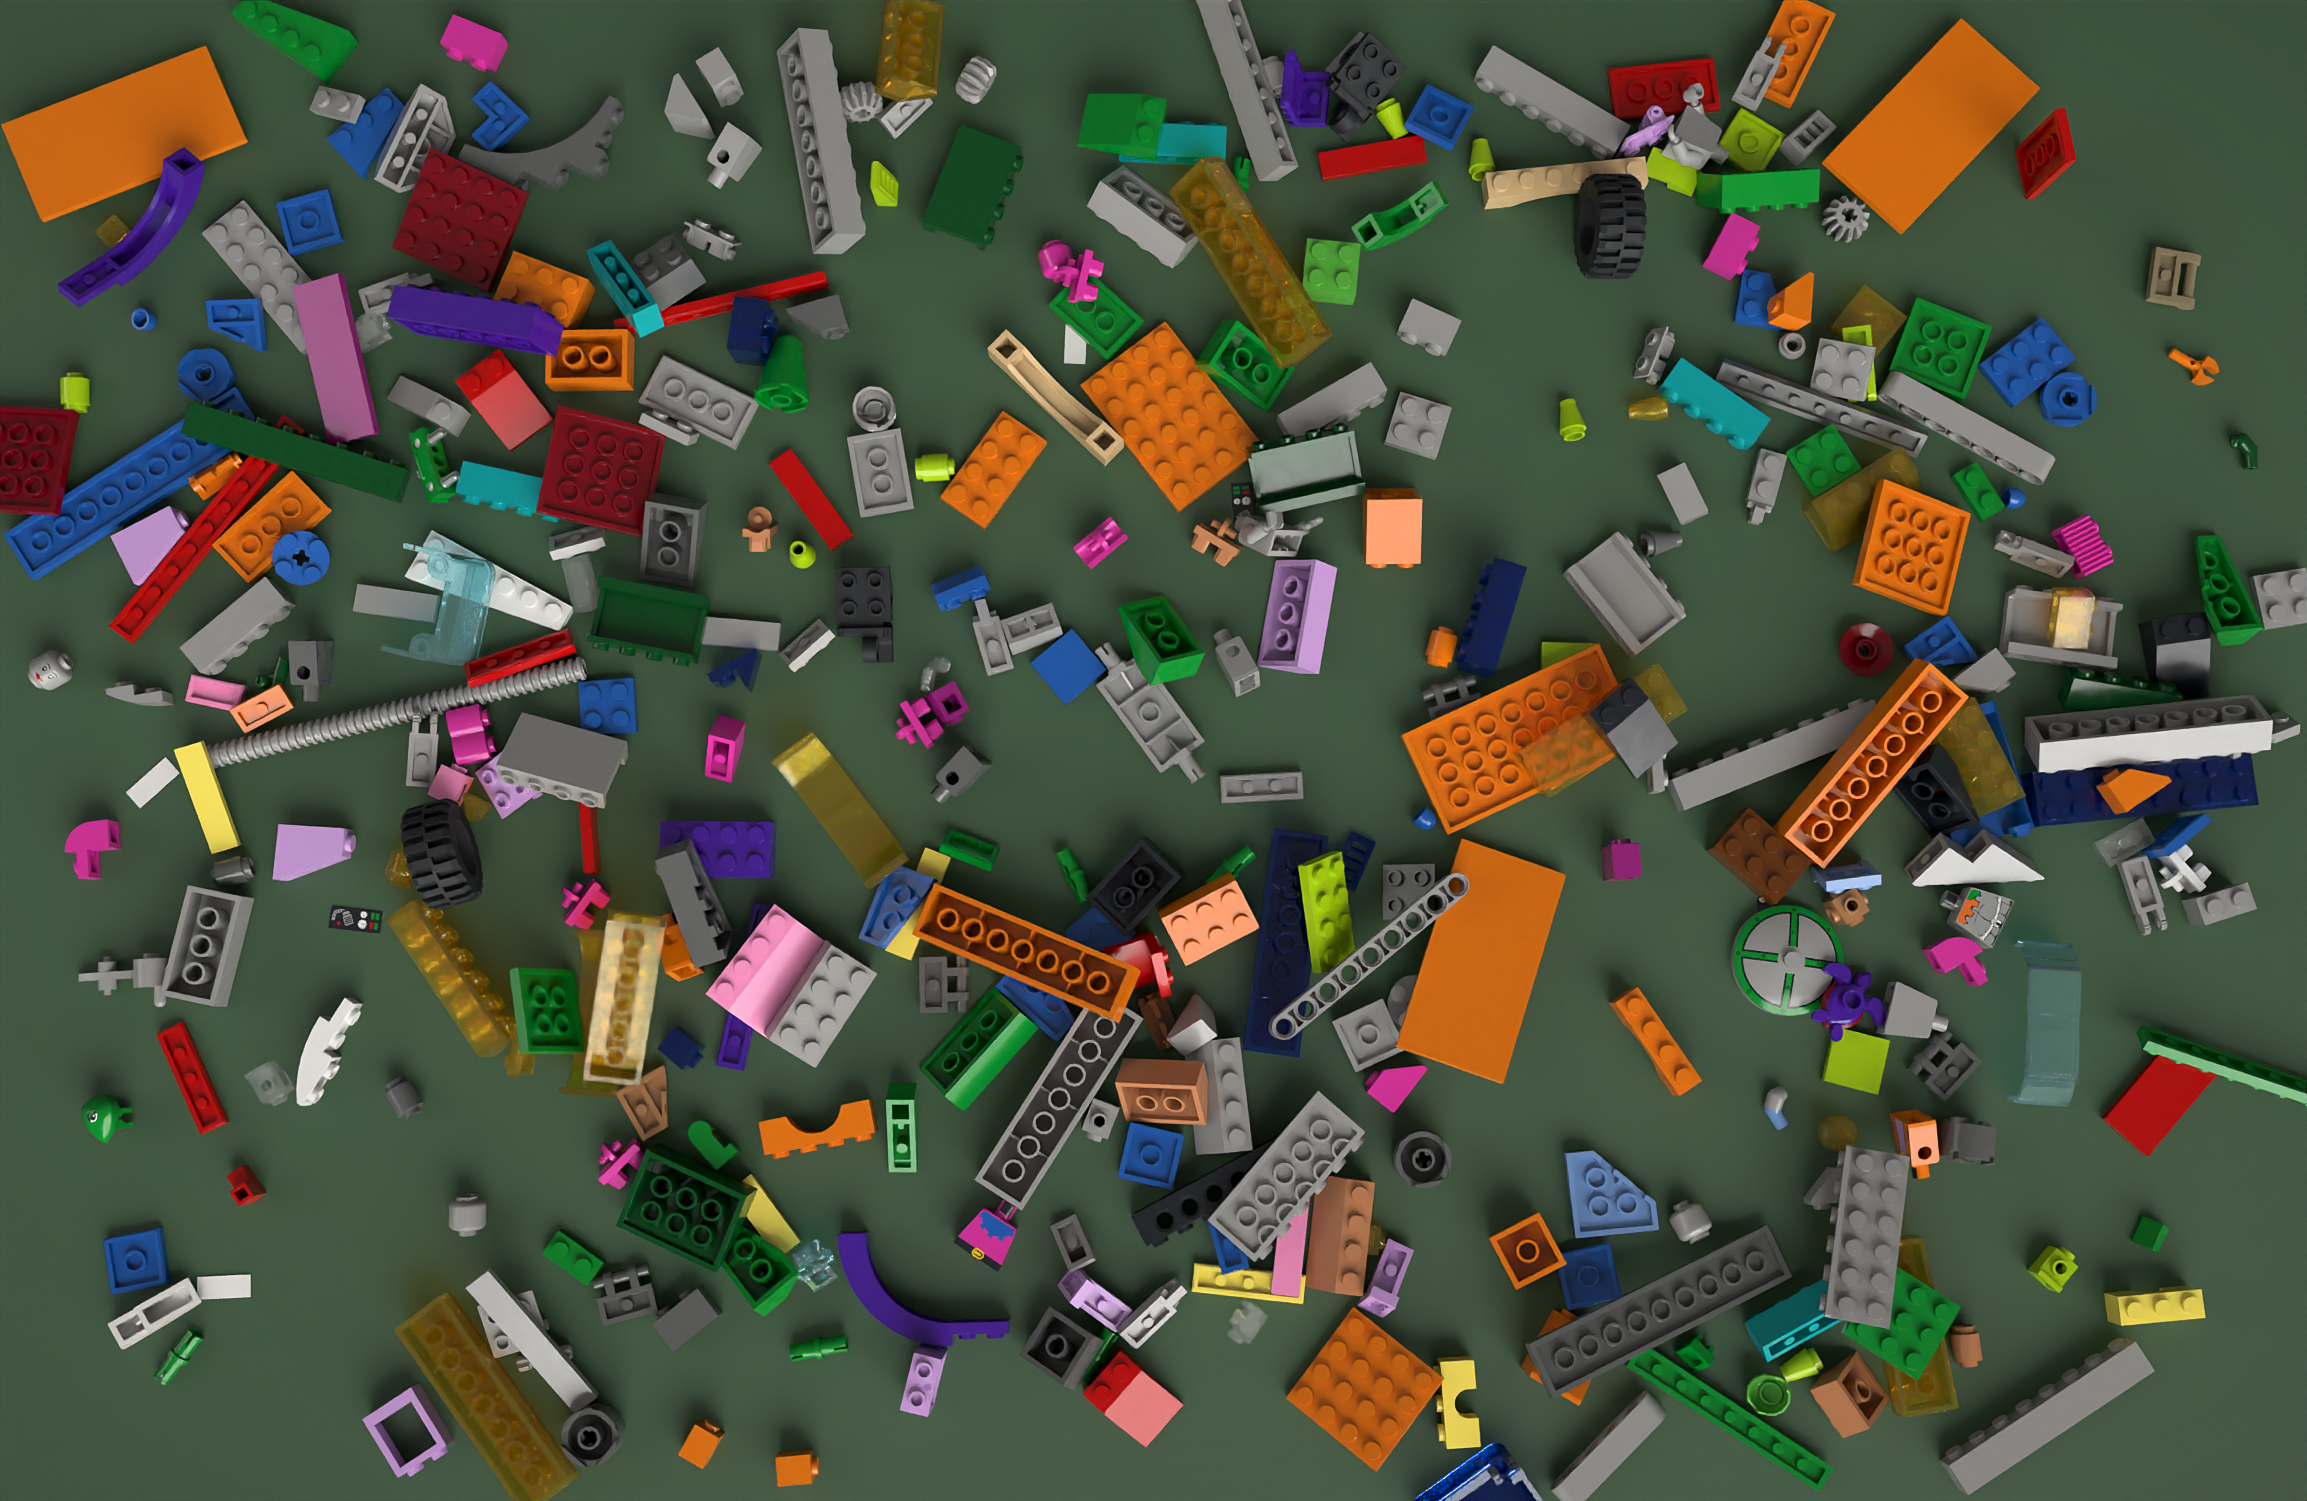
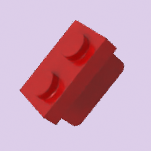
[1101,933,1174,998]

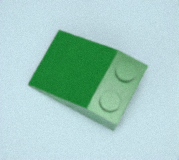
[1077,94,1167,162]
[1195,320,1295,412]
[1118,595,1205,686]

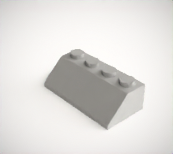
[1087,165,1208,269]
[1185,1037,1253,1155]

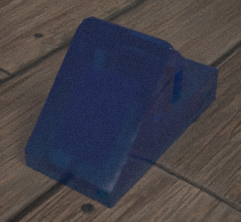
[707,648,762,692]

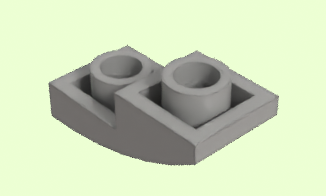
[106,681,174,706]

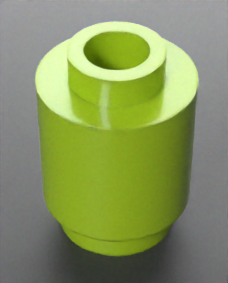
[60,372,90,413]
[915,453,955,482]

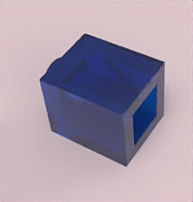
[657,1027,705,1070]

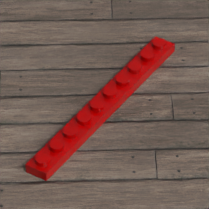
[109,414,308,644]

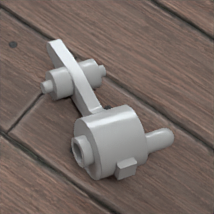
[78,953,169,1007]

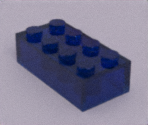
[1454,557,1527,679]

